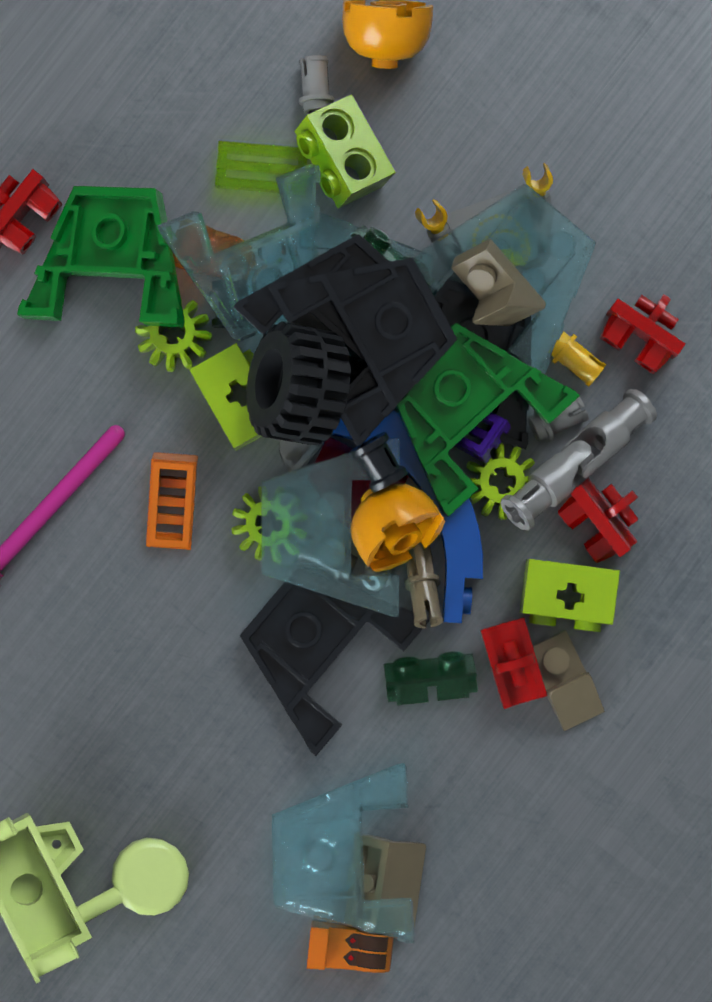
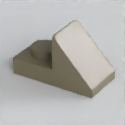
[451,238,546,326]
[533,630,605,731]

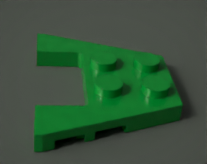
[17,186,185,328]
[396,323,580,517]

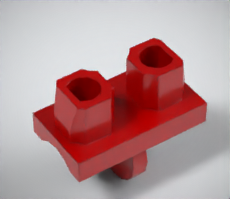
[0,169,62,255]
[600,294,686,374]
[558,477,639,563]
[480,617,548,709]

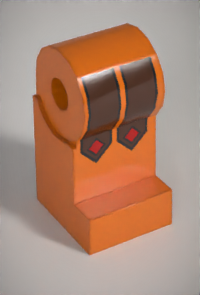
[306,920,394,973]

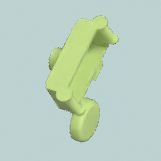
[0,813,189,984]

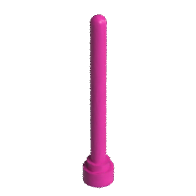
[0,425,125,586]

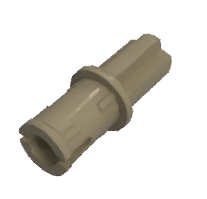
[404,542,444,628]

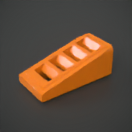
[146,452,198,550]

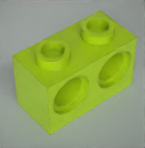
[294,94,396,209]

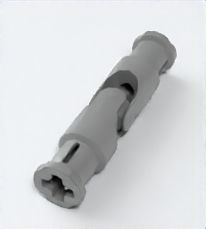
[500,389,657,531]

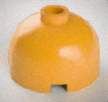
[342,0,433,69]
[350,484,445,572]

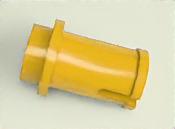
[547,331,607,387]

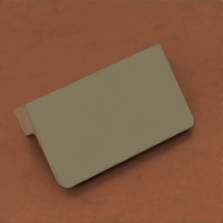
[344,834,426,934]

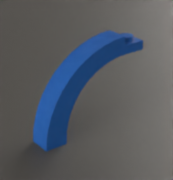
[331,410,483,623]

